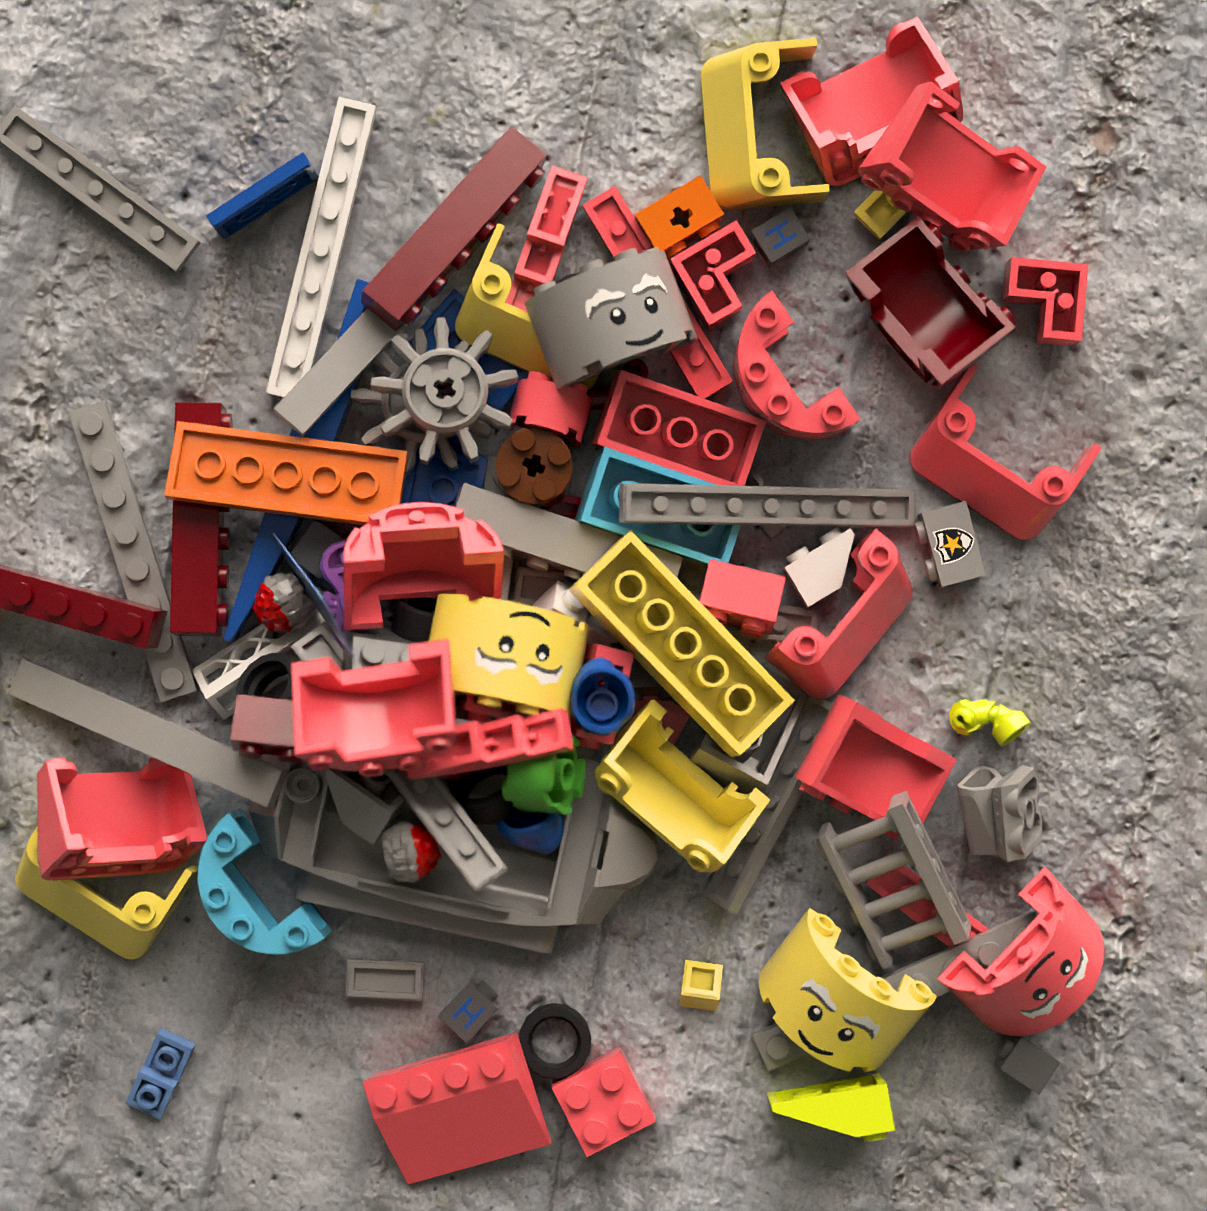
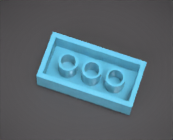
[575,447,741,567]

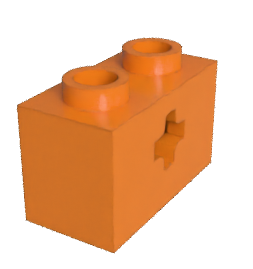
[635,175,724,259]

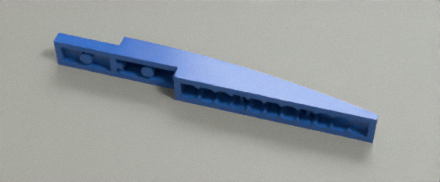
[223,279,370,642]

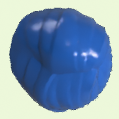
[570,657,635,736]
[496,809,564,855]

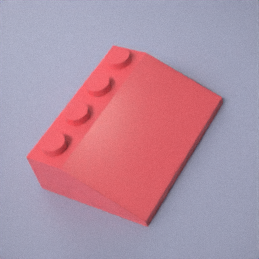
[362,1032,552,1185]

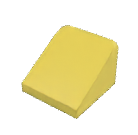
[679,960,723,1011]

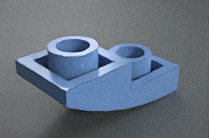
[126,1028,196,1119]

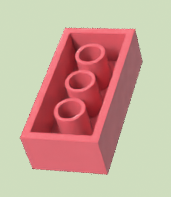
[591,370,766,486]

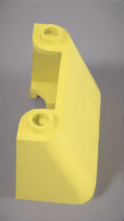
[594,699,770,873]

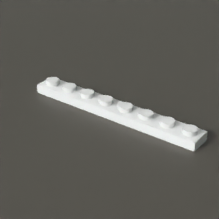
[266,97,377,398]

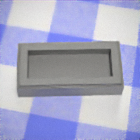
[346,958,425,1001]

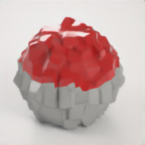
[253,573,314,633]
[382,821,442,883]

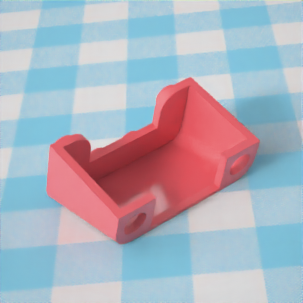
[858,82,1047,252]

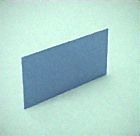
[273,533,355,659]

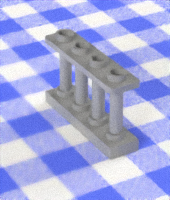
[816,791,972,970]

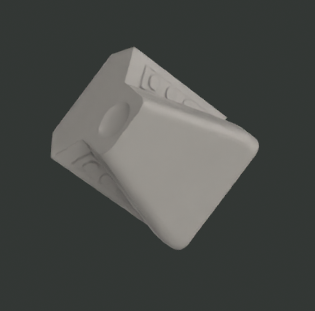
[957,765,1042,862]

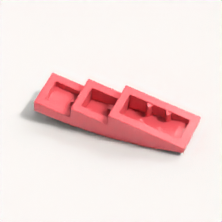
[505,165,588,313]
[407,708,573,780]

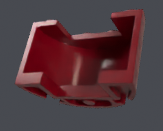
[845,216,1018,390]

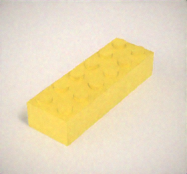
[568,531,795,757]

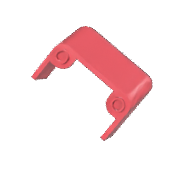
[909,364,1102,540]

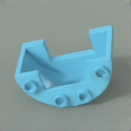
[198,809,333,954]

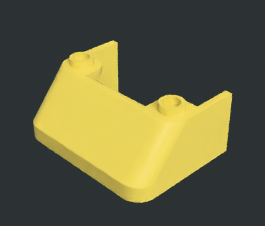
[700,38,830,210]
[455,223,600,390]
[15,826,198,959]

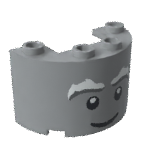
[524,247,698,390]

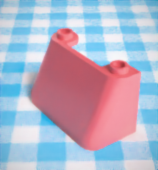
[780,16,964,186]
[764,529,913,699]
[37,757,207,880]

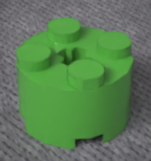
[502,735,586,815]

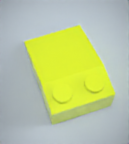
[766,1073,895,1141]

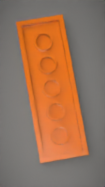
[164,421,409,525]

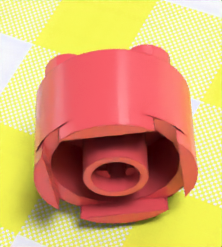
[509,371,593,448]

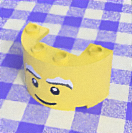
[429,594,590,721]
[758,908,937,1072]

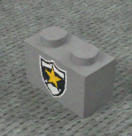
[914,501,986,588]

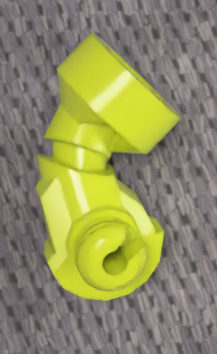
[949,699,1031,747]

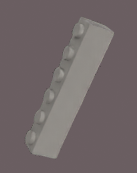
[453,483,683,582]

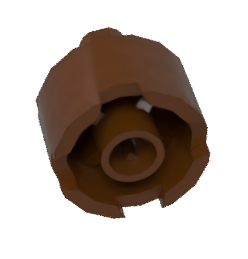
[495,428,573,510]

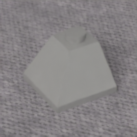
[325,768,407,846]

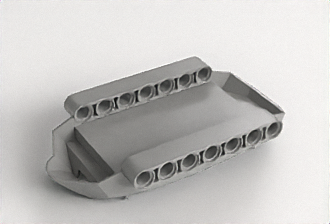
[249,698,658,954]

